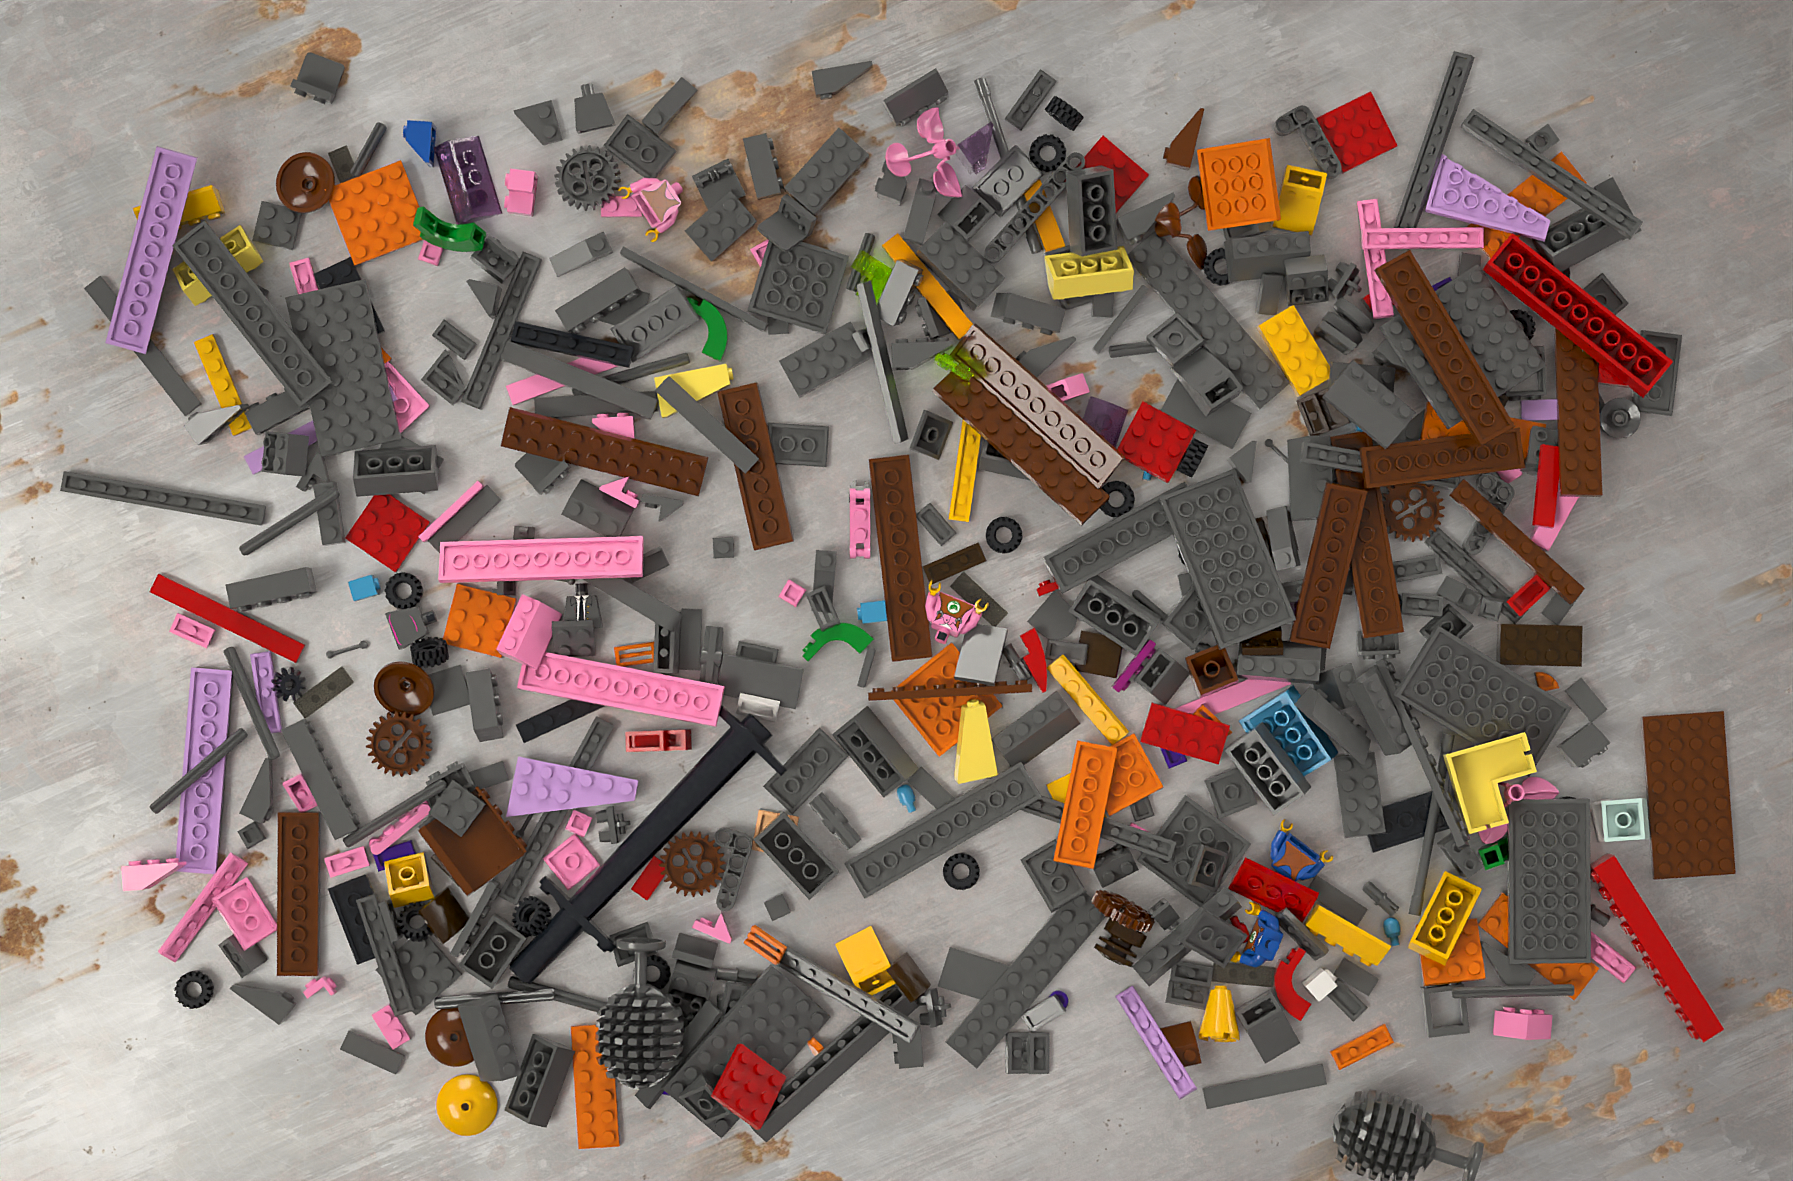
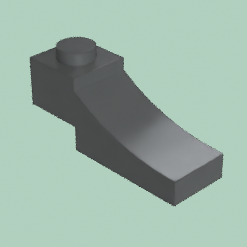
[811,550,837,613]

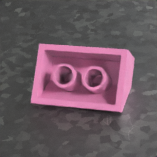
[496,594,562,670]

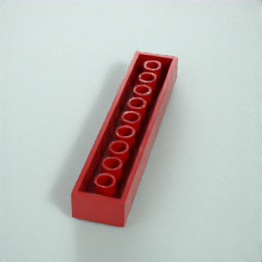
[1483,233,1673,398]
[1590,853,1724,1043]

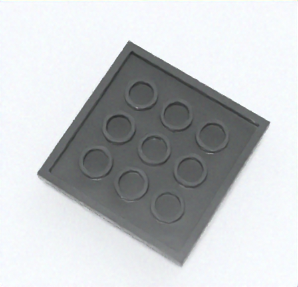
[748,241,849,335]
[1137,795,1251,907]

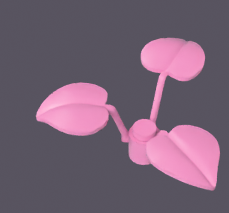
[885,107,962,198]
[1478,777,1559,844]

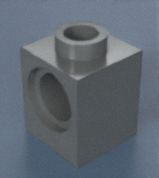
[1525,124,1560,154]

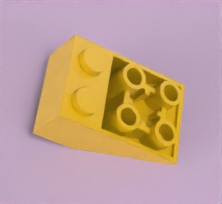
[1272,165,1327,236]
[835,926,896,995]

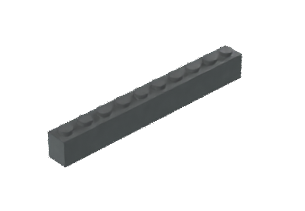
[750,984,919,1142]

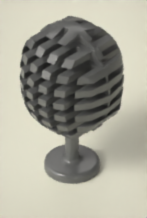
[595,938,684,1089]
[1332,1089,1484,1181]

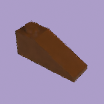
[1163,108,1204,170]

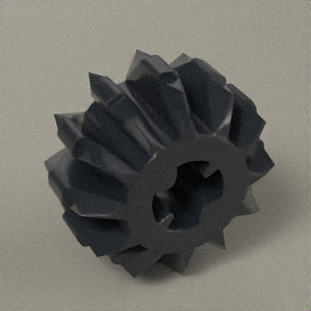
[271,667,306,702]

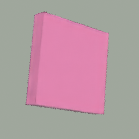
[543,834,600,890]

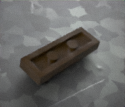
[923,542,987,585]

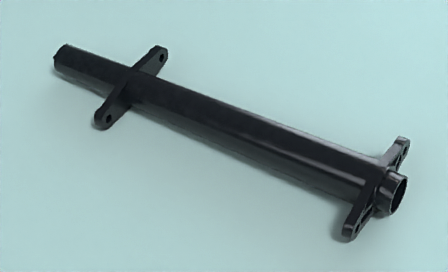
[509,705,787,984]

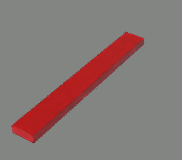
[149,574,305,663]

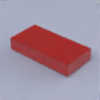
[631,856,665,900]

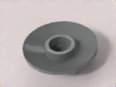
[1600,398,1641,439]

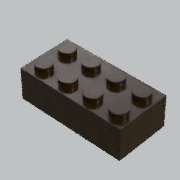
[1496,624,1583,667]

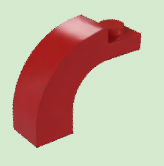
[1273,946,1311,1021]

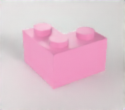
[504,169,538,217]
[1493,1007,1552,1040]

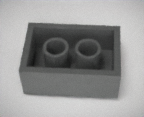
[458,913,529,989]

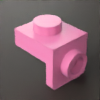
[303,976,337,999]

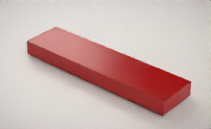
[1532,444,1559,529]

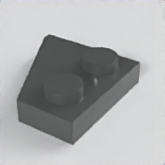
[513,100,563,145]
[421,349,466,406]

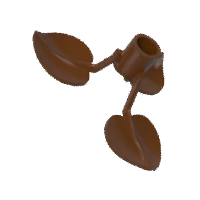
[1155,175,1207,270]

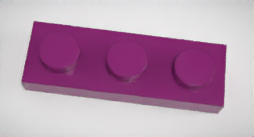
[1111,639,1156,692]

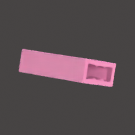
[1530,481,1579,551]

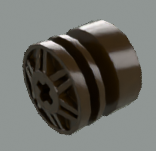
[1094,917,1147,967]

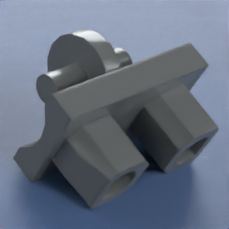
[1328,262,1362,300]
[596,806,631,844]
[917,988,951,1028]

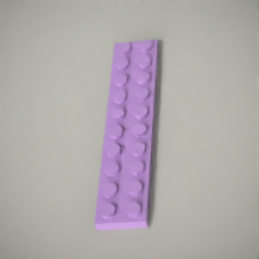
[105,146,198,354]
[176,668,233,874]

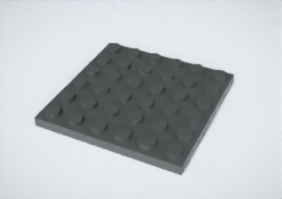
[1379,264,1547,429]

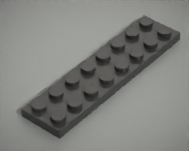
[1042,482,1188,594]

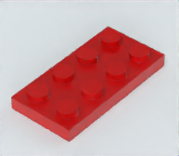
[1140,702,1230,765]
[1228,857,1319,923]

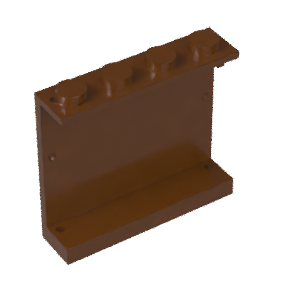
[418,786,527,897]

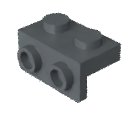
[470,235,520,284]
[1356,631,1400,660]
[425,761,475,801]
[1093,844,1139,888]

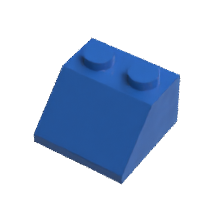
[403,120,436,168]

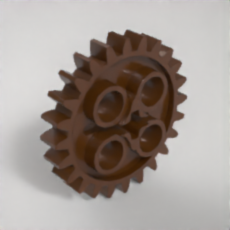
[1381,483,1445,542]
[366,710,433,777]
[659,831,726,897]
[1091,890,1155,933]

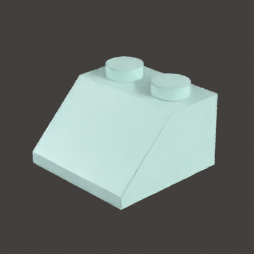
[1601,798,1650,842]

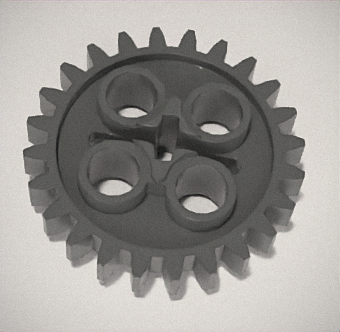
[554,145,621,211]

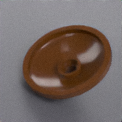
[276,152,335,213]
[374,662,434,717]
[425,1008,474,1067]

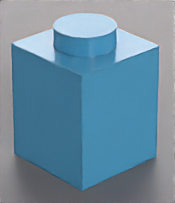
[348,575,381,602]
[857,600,887,624]

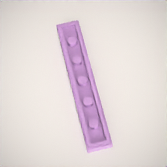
[1115,986,1197,1100]

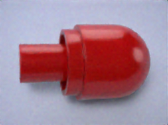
[1230,915,1250,943]

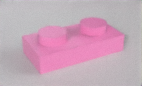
[601,196,642,217]
[169,613,216,648]
[324,846,370,878]
[372,1004,411,1050]

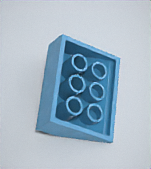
[1239,685,1339,776]

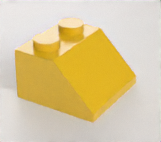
[384,852,434,908]

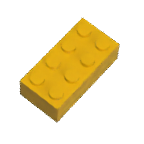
[1256,305,1330,397]
[1408,871,1482,966]

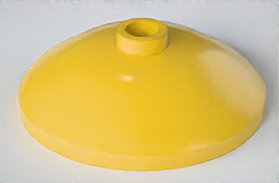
[436,1074,498,1136]

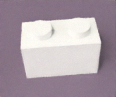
[1302,967,1337,1002]

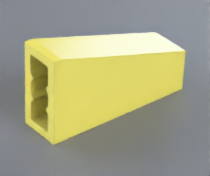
[654,364,734,419]
[954,699,998,784]

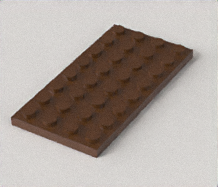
[1641,711,1736,880]

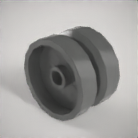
[1322,297,1374,348]

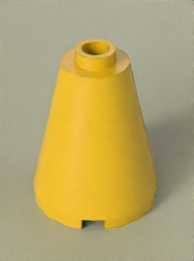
[1198,986,1240,1042]

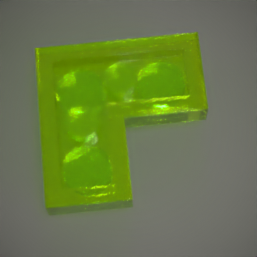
[851,250,892,302]
[933,352,973,382]

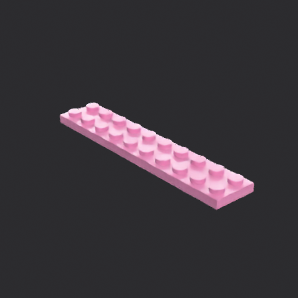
[438,536,644,583]
[517,652,725,727]

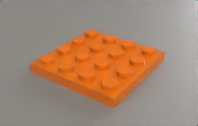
[1197,138,1281,231]
[325,160,423,266]
[892,642,1002,757]

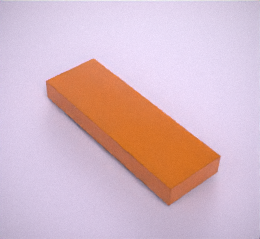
[1330,1024,1394,1070]

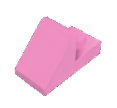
[599,477,641,508]
[282,774,318,812]
[692,912,732,944]

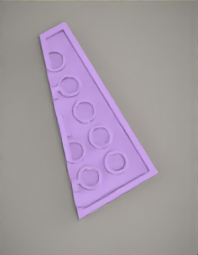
[1425,154,1550,242]
[506,757,639,817]

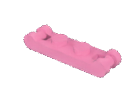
[850,488,870,559]
[369,800,430,855]

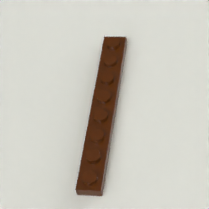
[1449,479,1585,604]
[868,680,1032,701]

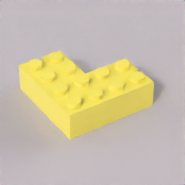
[1443,732,1537,834]

